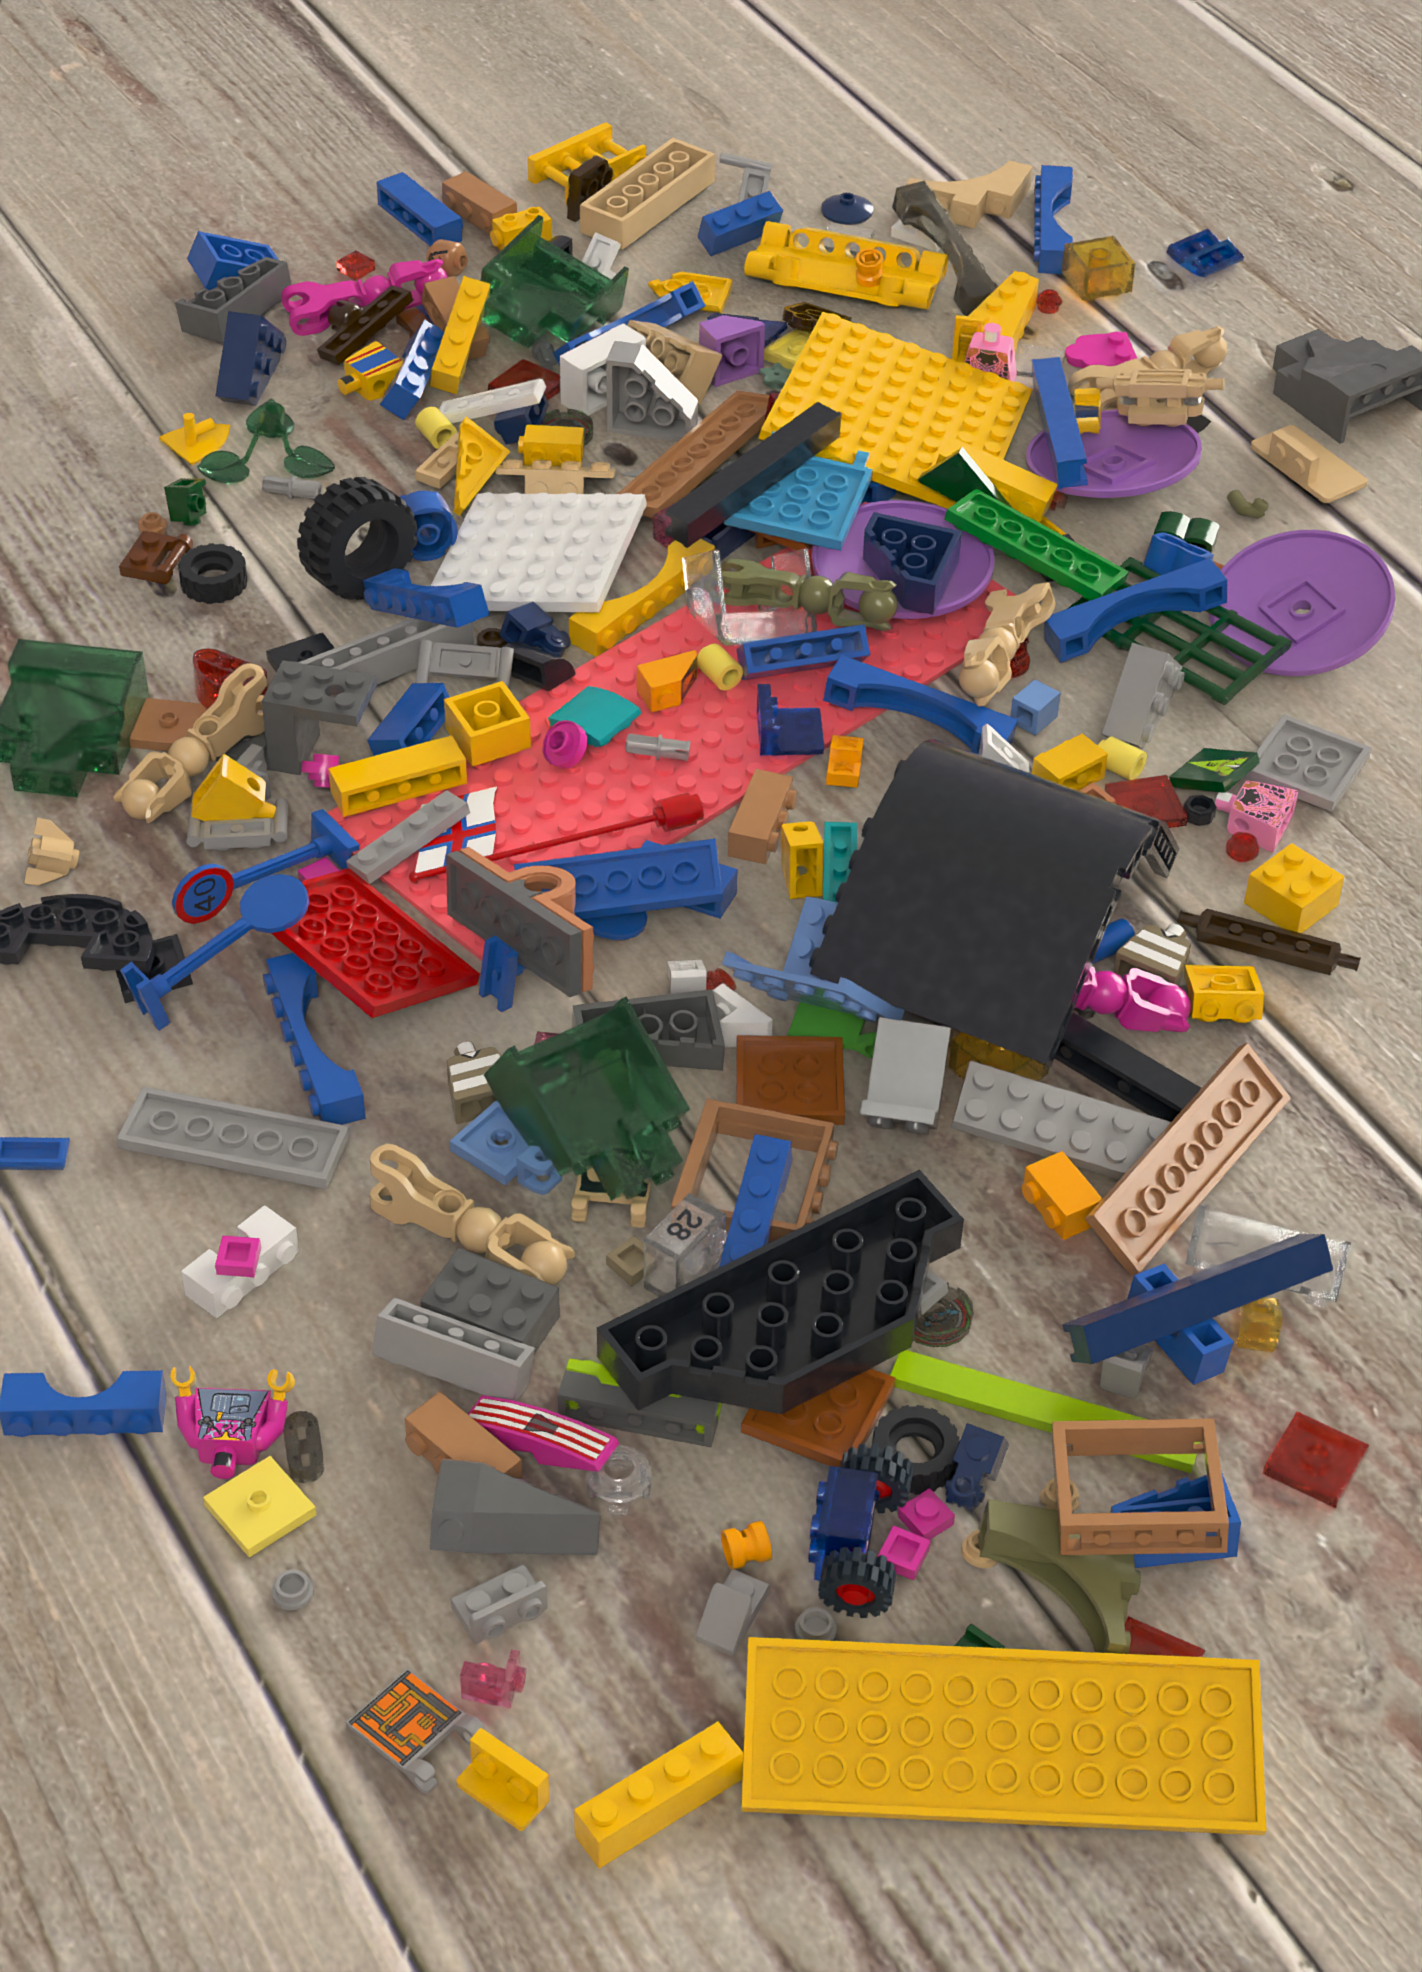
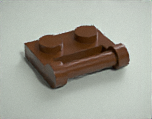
[119,531,193,584]

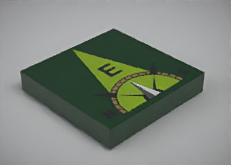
[1169,748,1260,793]

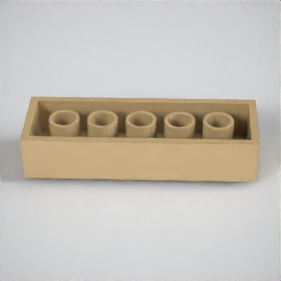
[580,138,715,250]

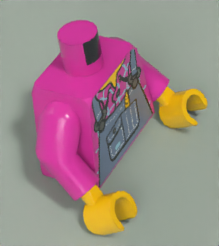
[170,1366,295,1479]

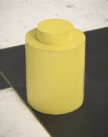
[415,407,457,449]
[697,644,743,691]
[1098,736,1147,781]

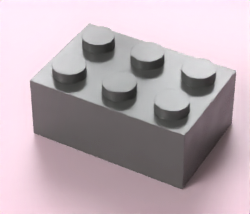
[420,1248,560,1354]

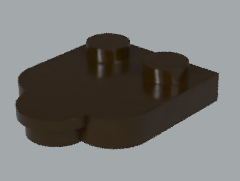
[567,155,613,222]
[782,302,851,332]

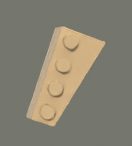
[627,320,723,405]

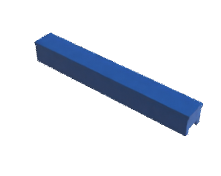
[1032,357,1088,489]

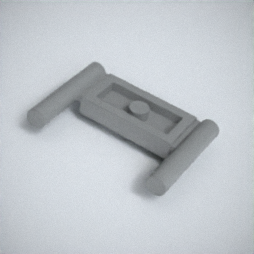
[709,152,772,214]
[415,640,514,689]
[186,798,288,851]

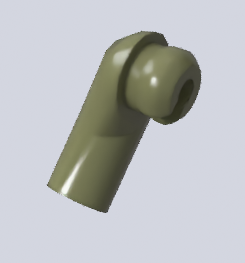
[1227,490,1269,519]

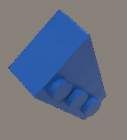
[1110,1470,1241,1568]

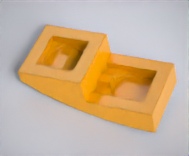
[826,735,864,788]

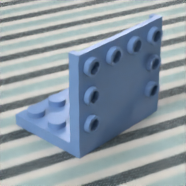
[722,896,904,1022]

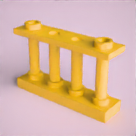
[527,122,646,204]

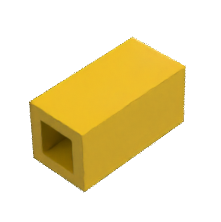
[490,206,552,255]
[518,424,584,467]

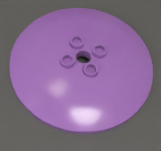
[1026,409,1202,498]
[812,500,995,619]
[1209,530,1395,676]

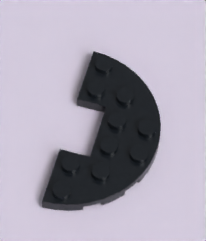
[0,894,155,973]

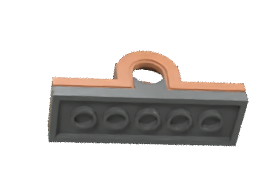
[446,847,594,997]

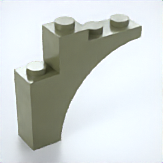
[978,1499,1141,1654]

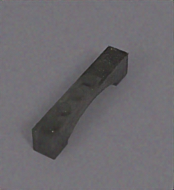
[892,181,998,316]

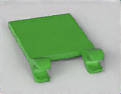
[787,1002,877,1059]

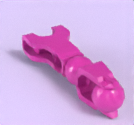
[281,259,448,336]
[1075,967,1191,1033]

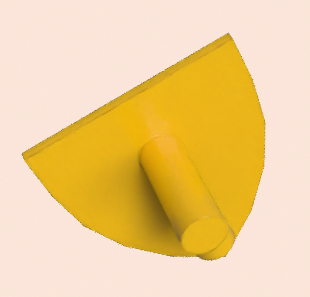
[159,413,230,465]

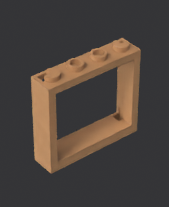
[671,1099,839,1243]
[1052,1418,1229,1555]

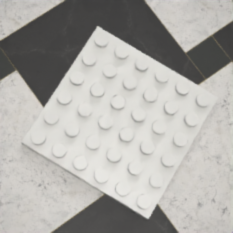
[431,492,647,613]

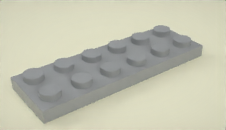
[951,1061,1171,1180]
[117,1087,350,1189]

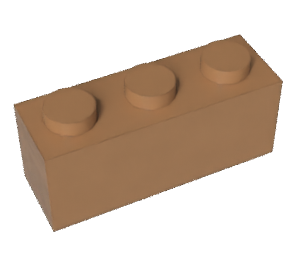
[442,171,517,234]
[421,276,490,360]
[728,769,797,864]
[405,1391,522,1479]

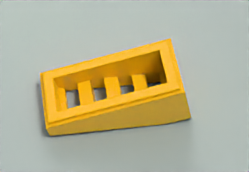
[952,315,984,362]

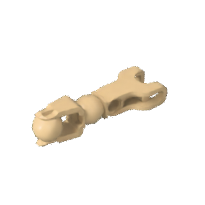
[1068,326,1228,411]
[959,582,1055,707]
[113,663,267,823]
[370,1144,575,1285]

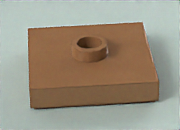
[129,698,209,751]

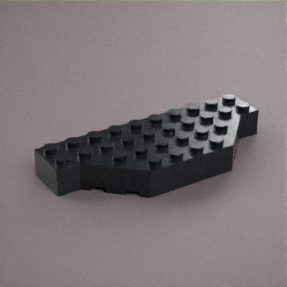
[597,1169,964,1414]

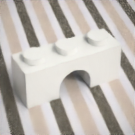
[181,1205,299,1318]

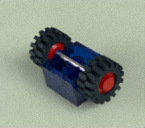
[808,1443,913,1618]

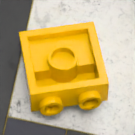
[1184,965,1264,1023]

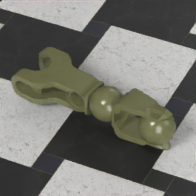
[706,558,898,631]

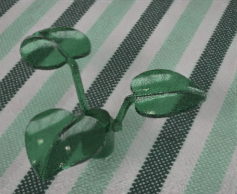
[197,398,335,484]

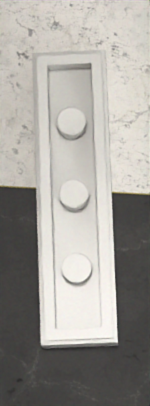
[439,379,546,424]

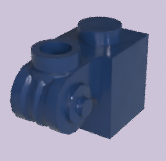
[499,602,571,658]
[945,1423,1009,1512]

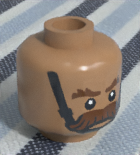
[426,239,468,277]

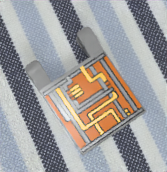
[346,1668,485,1794]

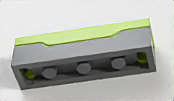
[558,1358,722,1447]

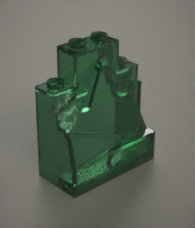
[480,215,629,348]
[0,639,150,797]
[484,996,691,1201]

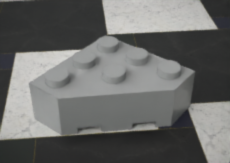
[606,341,698,442]
[1102,643,1185,749]

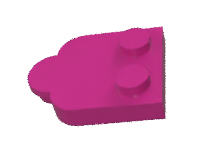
[1065,331,1138,369]

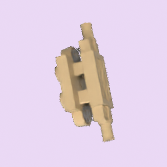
[1096,369,1225,427]

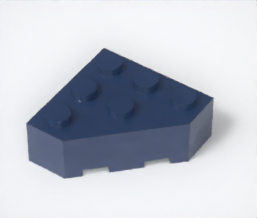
[215,311,286,406]
[863,512,962,615]

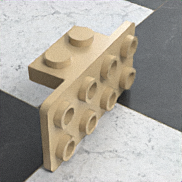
[1251,425,1368,503]
[496,459,616,494]

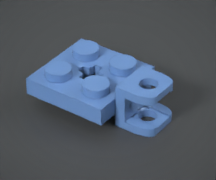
[449,1099,562,1195]

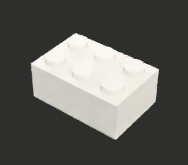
[560,324,646,418]

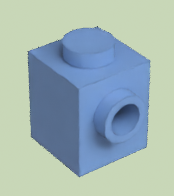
[1011,679,1061,735]

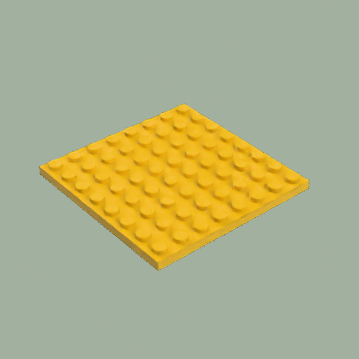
[758,312,1033,509]

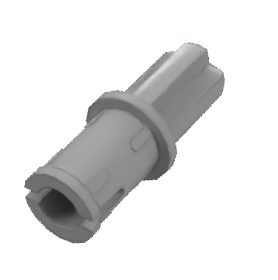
[262,475,322,499]
[625,734,691,762]

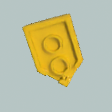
[648,271,733,314]

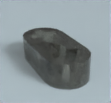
[283,1411,324,1483]

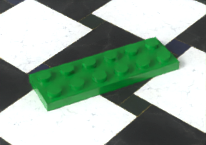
[944,489,1129,601]

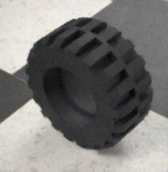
[297,477,417,600]

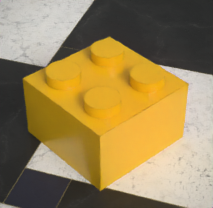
[444,681,531,767]
[1244,843,1345,933]

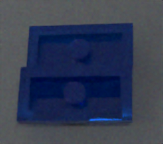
[1166,228,1244,277]

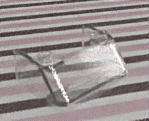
[682,549,817,646]
[1185,1205,1351,1308]

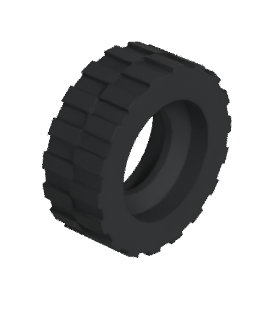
[178,543,248,604]
[872,1405,960,1495]

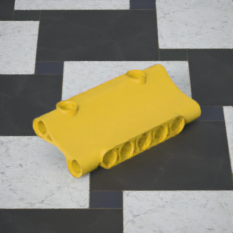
[744,221,948,310]

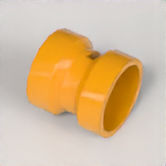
[856,248,883,287]
[721,1520,772,1570]

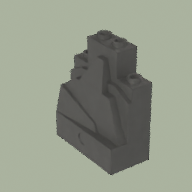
[1273,329,1422,444]

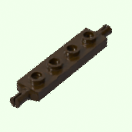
[1177,909,1361,975]

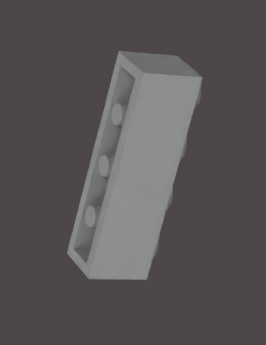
[372,1298,535,1401]

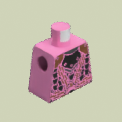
[965,323,1017,382]
[1215,780,1298,852]

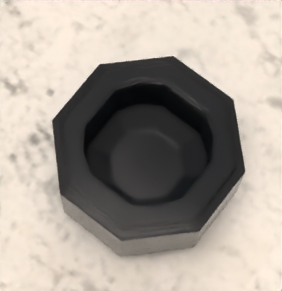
[1183,794,1217,826]

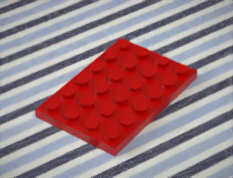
[271,868,480,1018]

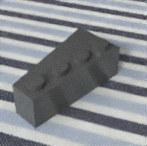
[175,257,292,343]
[572,989,725,1071]

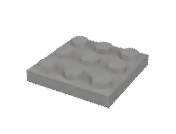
[1243,714,1372,812]

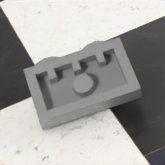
[451,1564,548,1645]

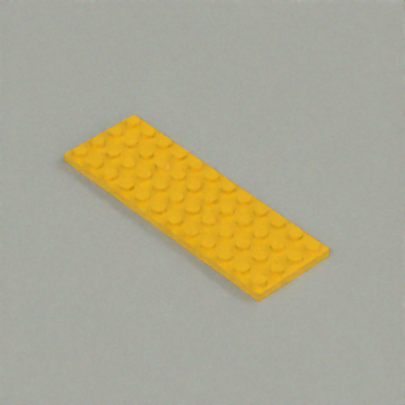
[741,1637,1267,1835]

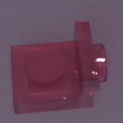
[460,1649,527,1708]

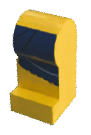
[1074,388,1101,434]

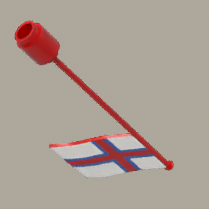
[409,787,704,883]

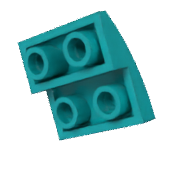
[548,686,642,747]

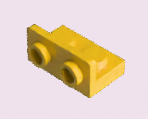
[456,1728,550,1831]

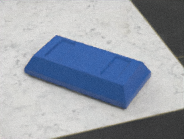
[0,1137,70,1170]

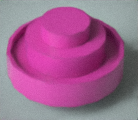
[542,720,587,769]
[301,753,342,788]

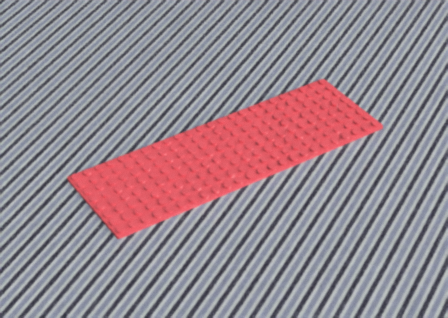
[327,502,1016,960]

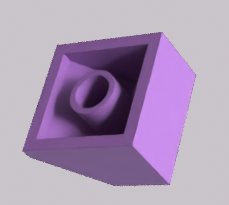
[699,315,765,387]

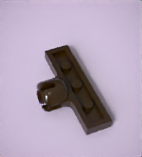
[317,285,414,365]

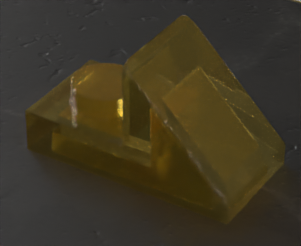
[1237,1297,1283,1352]

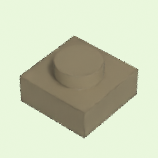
[606,1236,659,1286]

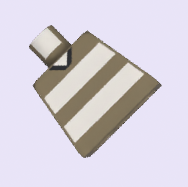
[1113,924,1191,986]
[447,1042,522,1124]

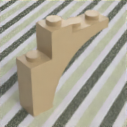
[905,160,1033,228]

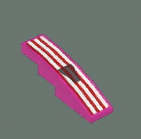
[468,1395,619,1472]

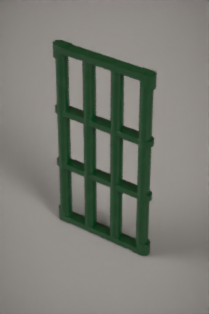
[1067,557,1292,705]

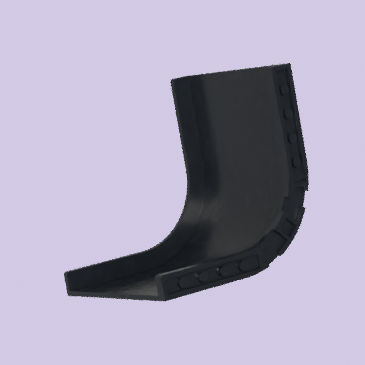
[809,739,1180,1067]

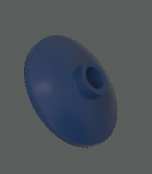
[821,193,873,225]

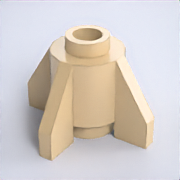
[24,817,79,886]

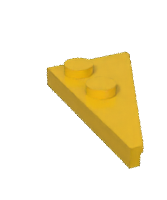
[453,416,510,516]

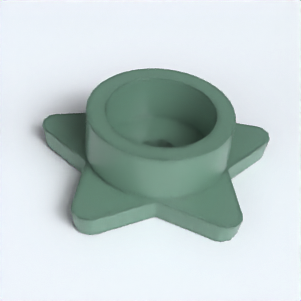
[759,363,792,389]

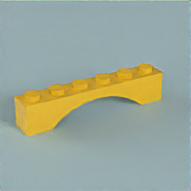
[568,539,716,657]

